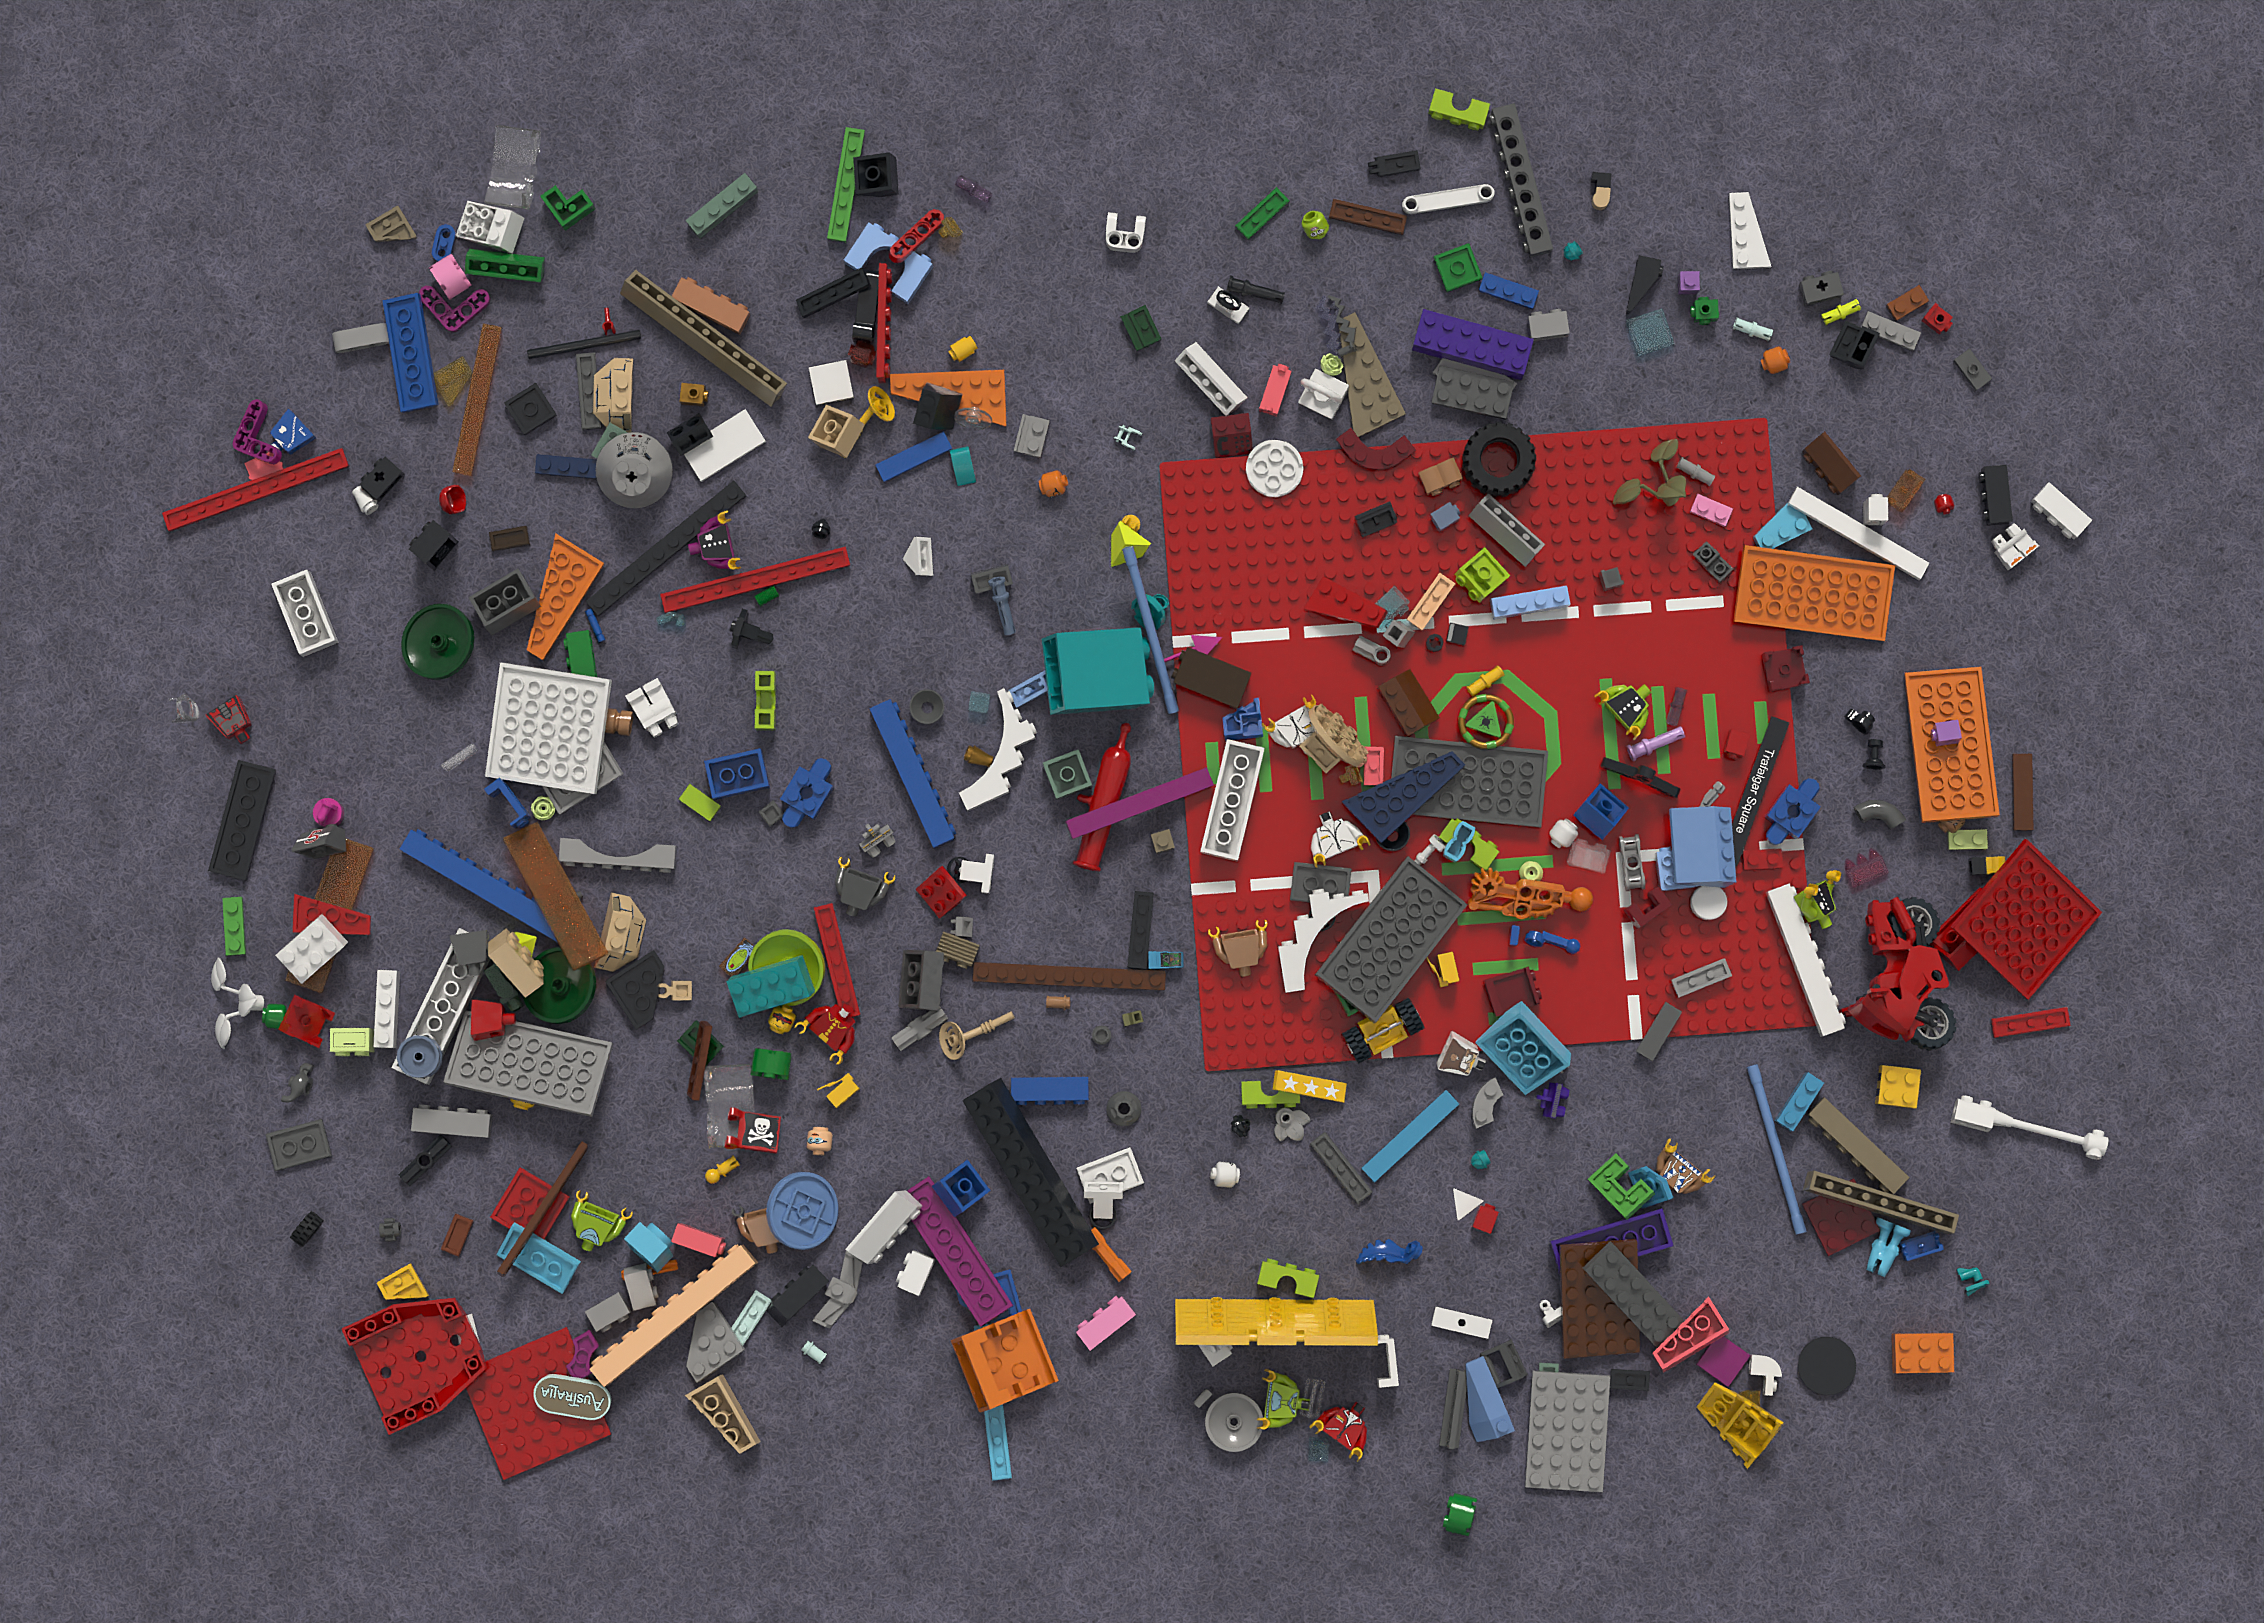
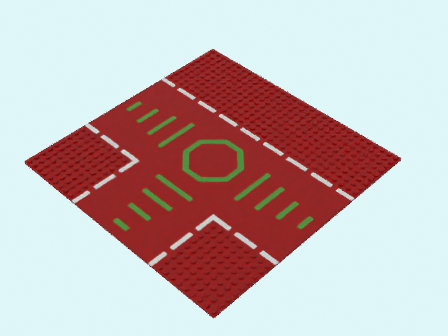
[1159,418,1816,1071]

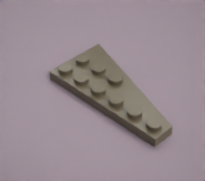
[1338,312,1406,437]

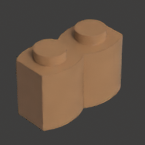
[1418,458,1463,496]

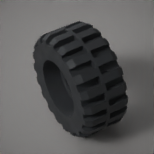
[1462,422,1536,497]

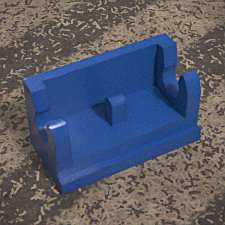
[1899,1231,1944,1261]

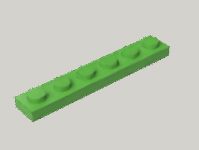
[827,127,865,242]

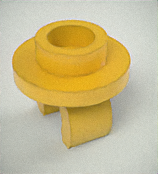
[1122,515,1140,532]

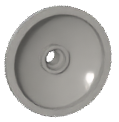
[1205,1393,1263,1452]

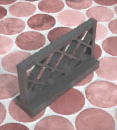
[1439,1368,1467,1449]

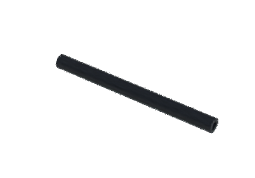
[527,330,641,359]

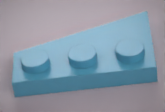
[1753,503,1812,549]

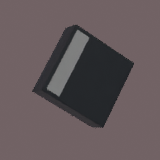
[1446,622,1469,646]

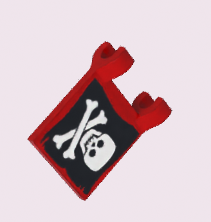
[724,1108,781,1154]

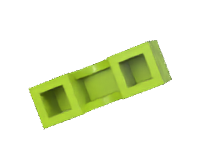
[1428,88,1490,130]
[755,671,776,731]
[1438,818,1499,871]
[1241,1081,1300,1109]
[1257,1258,1319,1298]

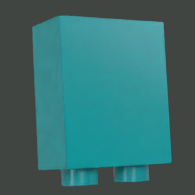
[1042,628,1154,715]

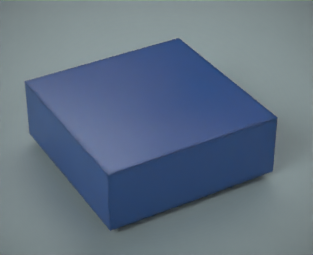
[1509,925,1520,946]

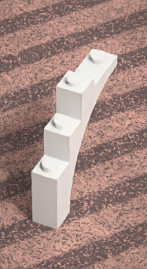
[959,689,1037,812]
[1278,889,1369,993]

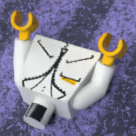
[1262,695,1316,754]
[1311,811,1370,867]

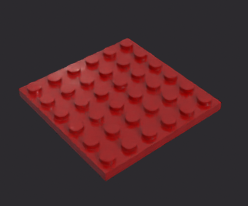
[1950,839,2102,1000]
[466,1327,612,1480]

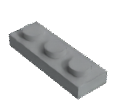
[1861,311,1921,351]
[1671,958,1732,998]

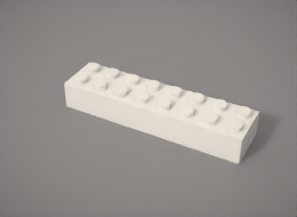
[392,928,491,1085]

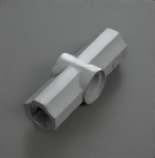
[892,1006,948,1051]

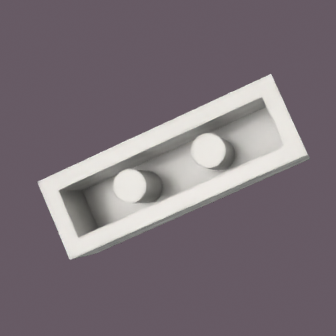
[2031,483,2092,539]

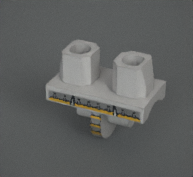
[859,824,895,858]

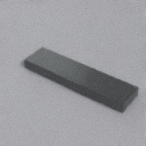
[576,352,602,430]
[1310,1132,1373,1204]

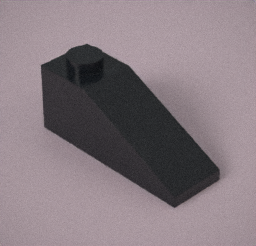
[1626,255,1664,314]

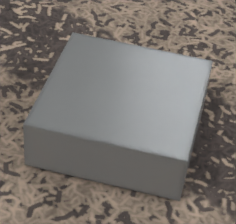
[1194,1389,1212,1408]

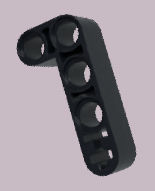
[852,270,879,344]

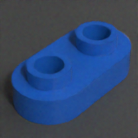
[432,224,456,262]

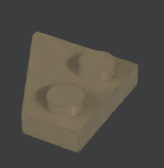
[365,206,418,242]

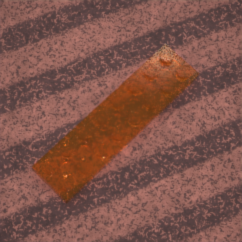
[503,822,608,971]
[285,838,375,993]

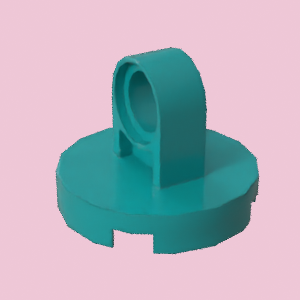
[1131,594,1169,630]

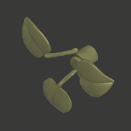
[1613,438,1686,506]

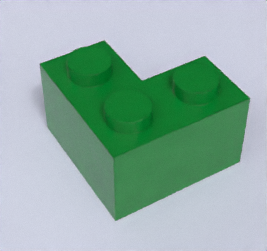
[540,185,596,231]

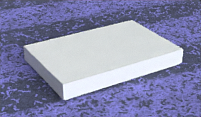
[1076,1147,1144,1204]

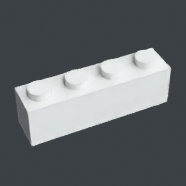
[1175,342,1248,416]
[374,970,400,1048]

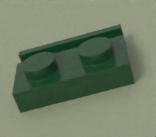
[1120,305,1162,351]
[677,1020,724,1067]

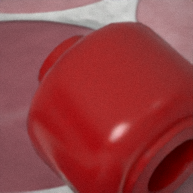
[1934,494,1955,515]

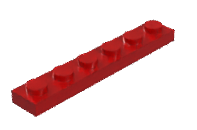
[814,903,861,1017]

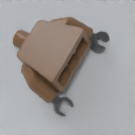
[732,1206,779,1254]

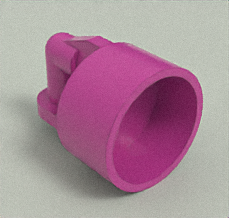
[313,798,344,827]

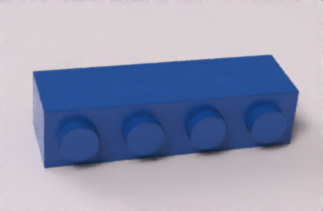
[1011,1077,1089,1105]

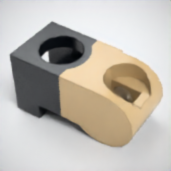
[1591,172,1612,210]

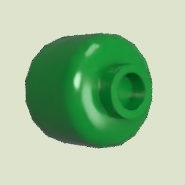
[262,1004,287,1029]

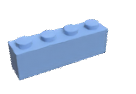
[1490,586,1570,620]

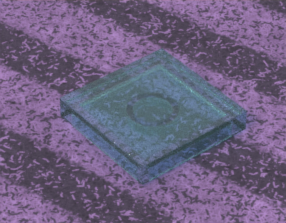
[1626,309,1674,357]

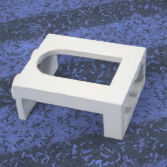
[1377,1334,1399,1388]

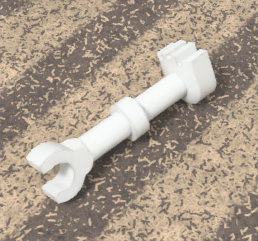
[1414,834,1446,865]

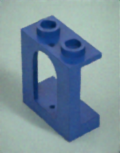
[484,777,531,829]

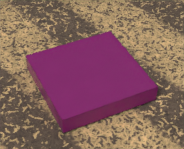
[1696,1337,1750,1387]

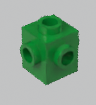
[1690,297,1719,325]

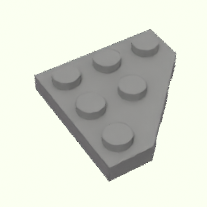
[686,1302,745,1383]

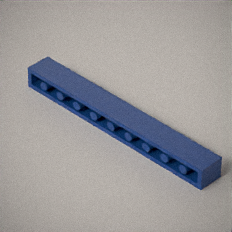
[400,829,578,947]

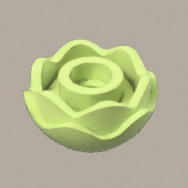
[1321,353,1343,376]
[531,796,555,820]
[1519,861,1543,881]

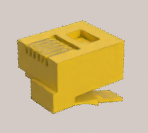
[1426,952,1459,988]
[817,1073,860,1108]

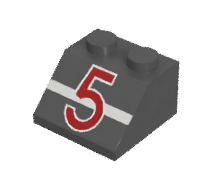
[292,824,346,859]

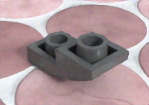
[1693,541,1734,584]

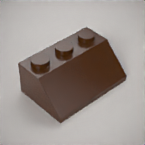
[1802,432,1861,495]
[1377,669,1440,737]

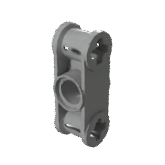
[1619,834,1645,891]

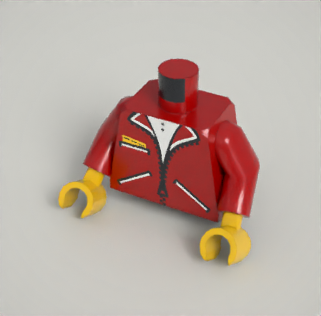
[1309,1402,1367,1462]

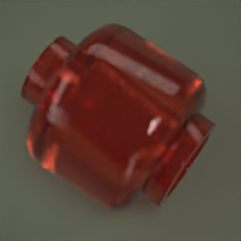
[848,341,877,368]

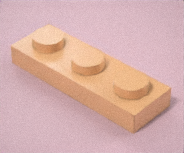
[1407,573,1455,631]

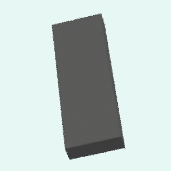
[1636,1002,1682,1061]

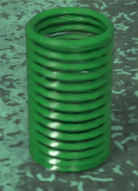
[754,586,779,607]

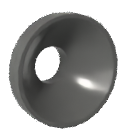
[910,689,944,724]
[1107,1091,1141,1126]

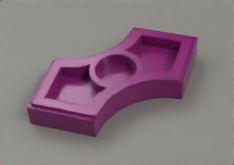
[566,1330,599,1379]

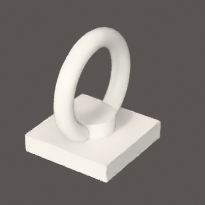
[1298,369,1350,420]

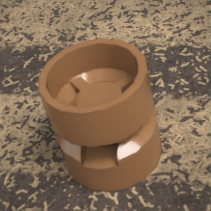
[605,708,633,736]

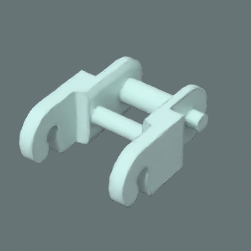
[1114,425,1143,450]

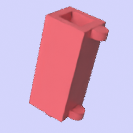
[1259,364,1291,417]

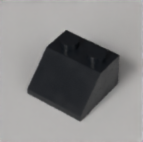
[853,152,899,197]
[913,382,963,430]

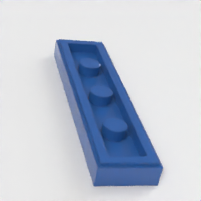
[876,431,952,482]

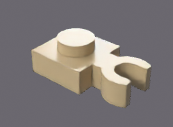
[658,981,692,1000]

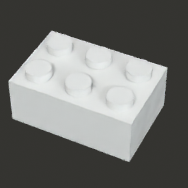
[275,914,348,984]

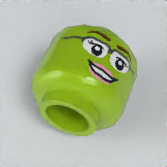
[1301,211,1329,239]

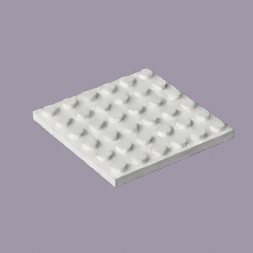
[485,663,612,794]

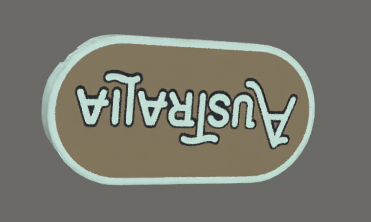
[534,1374,611,1420]

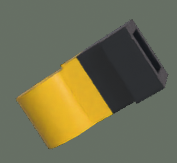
[1969,856,2005,876]

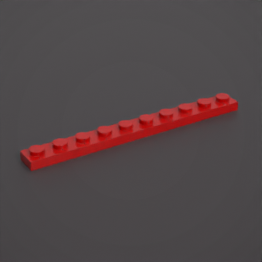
[162,448,350,532]
[660,546,851,613]

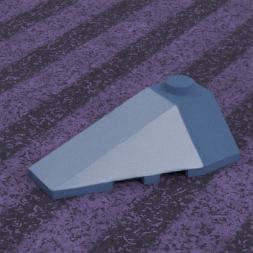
[1465,1356,1515,1442]

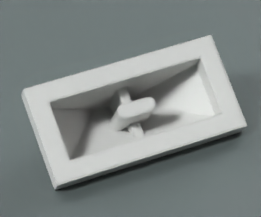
[903,537,933,576]

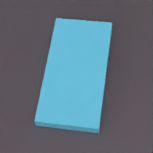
[496,1222,581,1294]

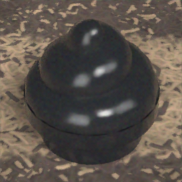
[811,518,831,539]

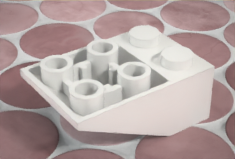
[456,201,524,254]

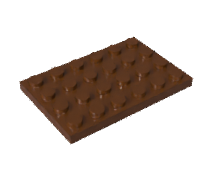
[1559,1239,1640,1359]

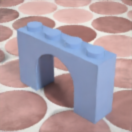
[844,223,933,304]

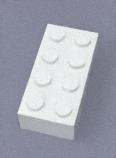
[271,570,339,657]

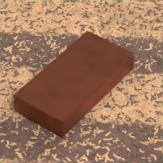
[441,1213,474,1257]

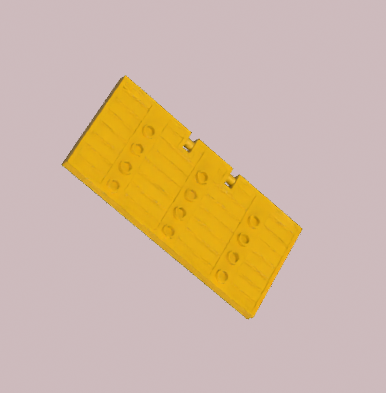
[1175,1297,1378,1346]

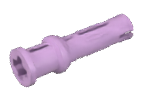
[1626,726,1685,761]

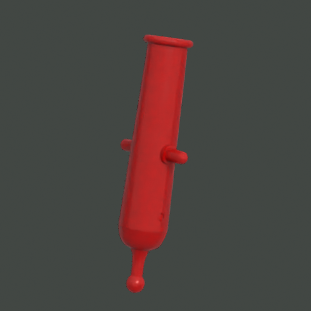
[1073,723,1131,872]

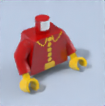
[794,1004,855,1065]

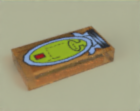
[719,937,754,977]

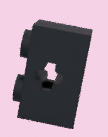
[359,456,404,502]

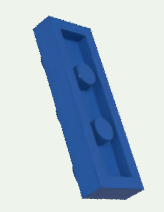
[1479,272,1539,309]

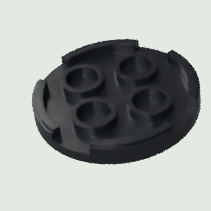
[1798,1337,1856,1395]

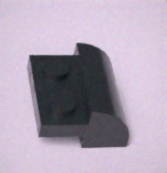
[1829,321,1880,370]

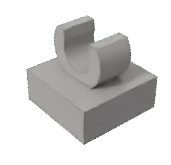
[950,917,973,937]

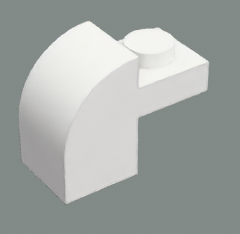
[1748,1354,1782,1396]

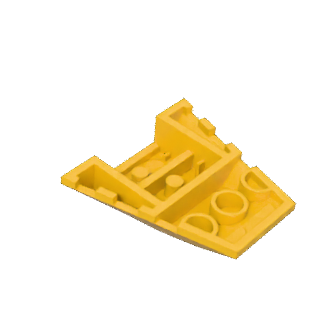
[1697,1383,1784,1469]

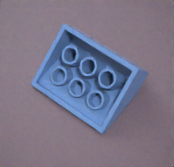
[1669,806,1736,888]

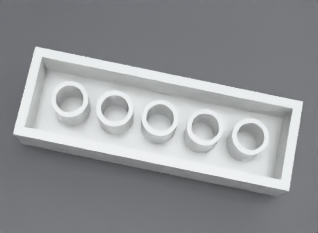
[1200,739,1265,862]

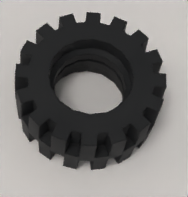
[290,1211,324,1247]

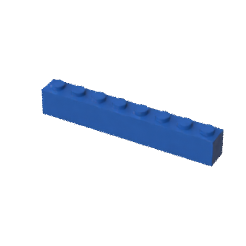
[869,699,957,849]

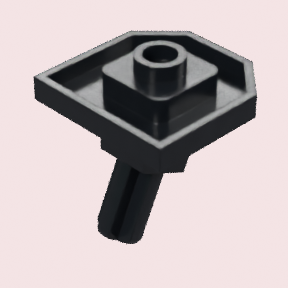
[730,608,774,649]

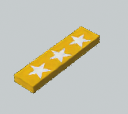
[1272,1070,1347,1103]

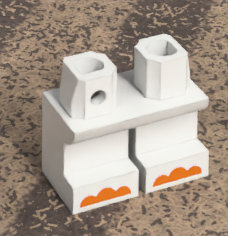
[1991,523,2039,570]

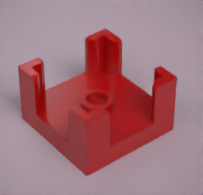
[278,995,335,1048]

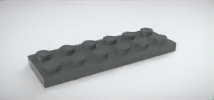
[1582,1241,1684,1348]

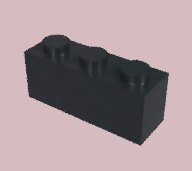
[1978,465,2013,526]

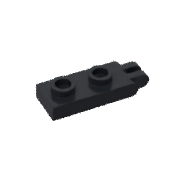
[1368,150,1421,177]

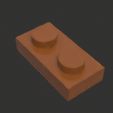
[1886,285,1929,321]

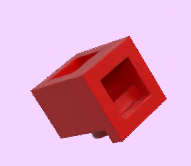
[1921,303,1953,334]

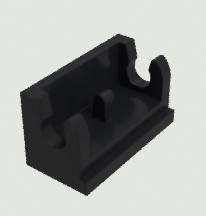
[1354,501,1398,538]

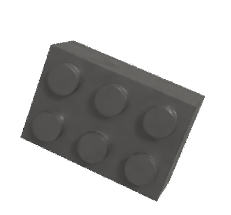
[898,950,944,1010]

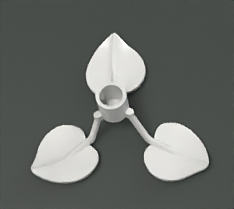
[211,958,264,1049]

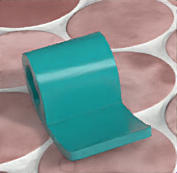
[950,446,976,486]

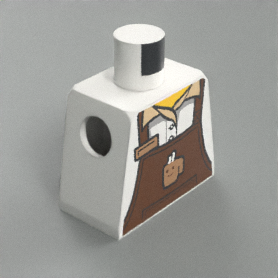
[1437,1031,1486,1076]

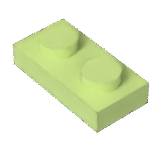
[1948,829,1988,850]

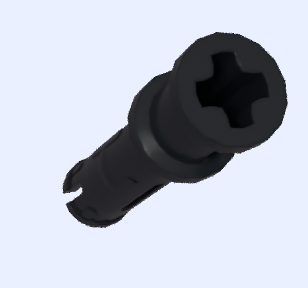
[1226,275,1285,304]

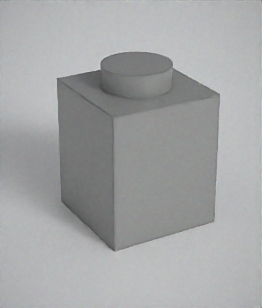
[1383,620,1415,648]

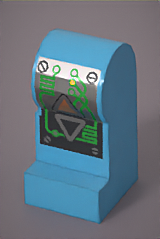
[1148,951,1184,970]

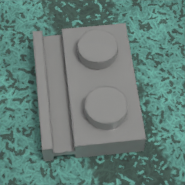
[1014,414,1050,458]

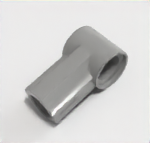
[1352,636,1390,666]

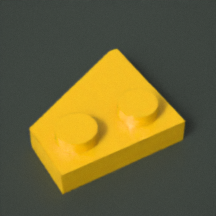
[377,1263,429,1300]

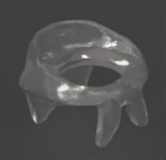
[169,694,200,724]

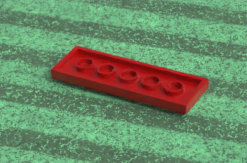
[876,263,892,383]

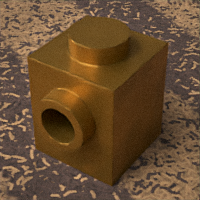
[679,383,709,407]

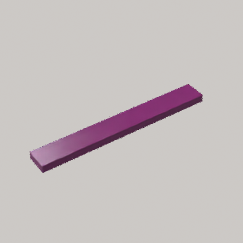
[1065,768,1214,839]

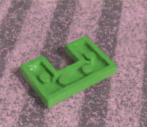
[1588,1154,1655,1220]

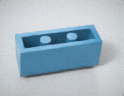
[1774,1072,1824,1132]

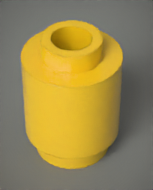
[948,336,978,362]

